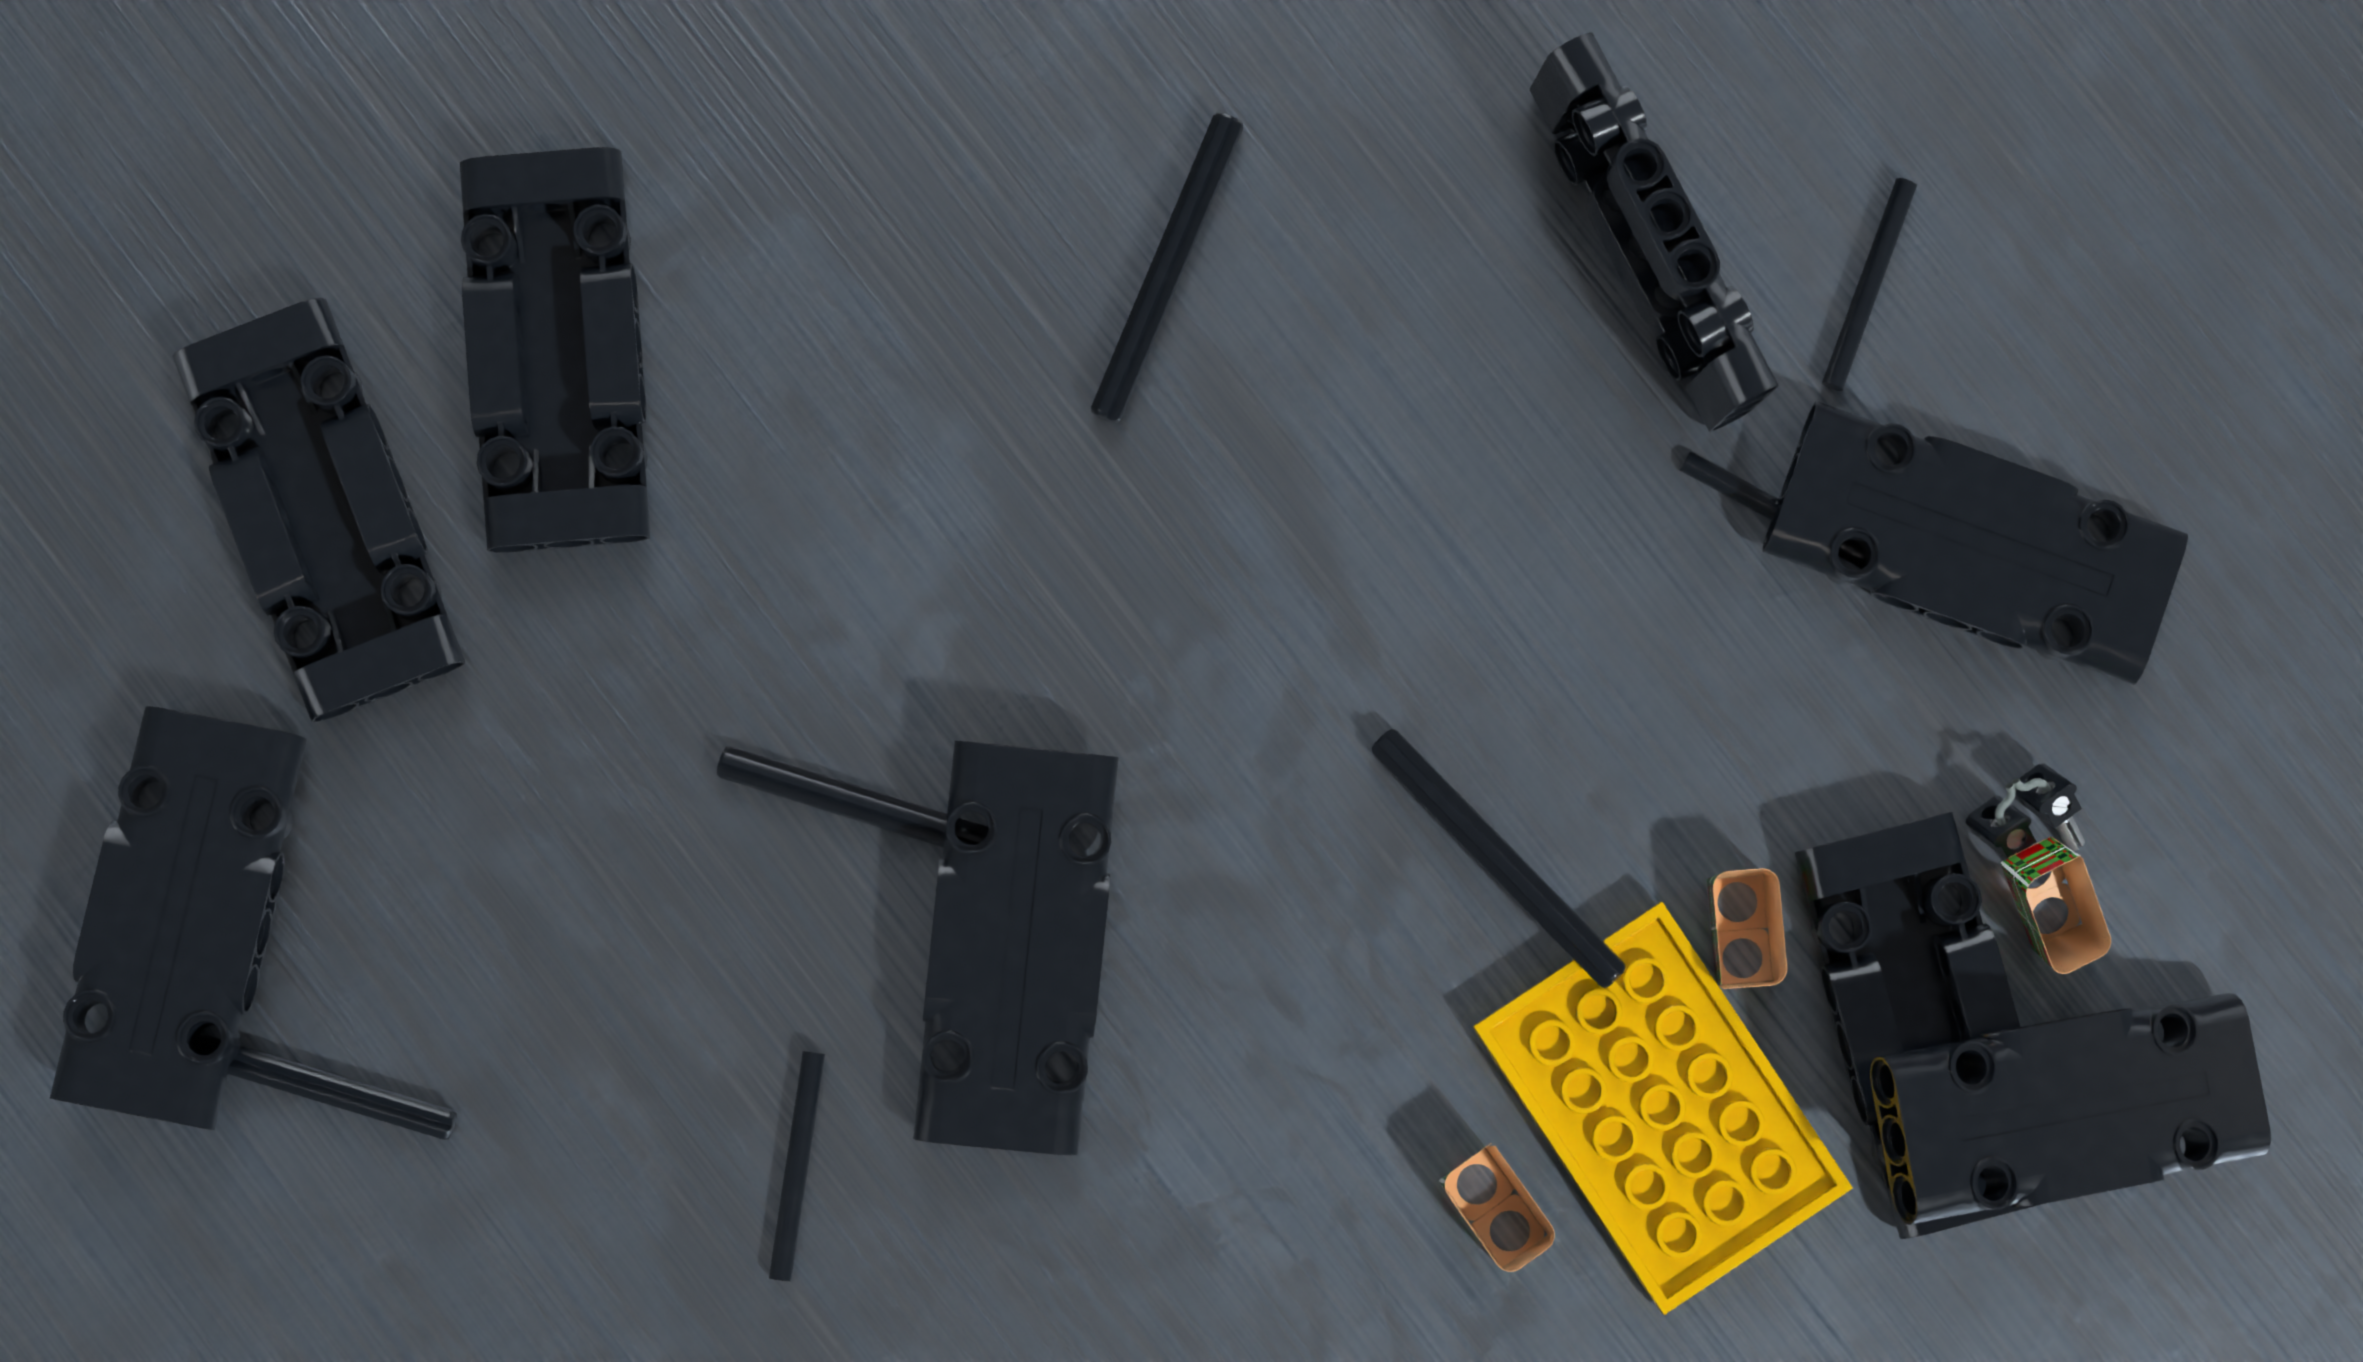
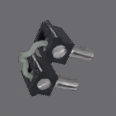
[1965,763,2085,883]

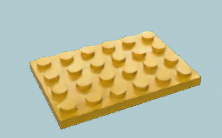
[1472,902,1853,1315]

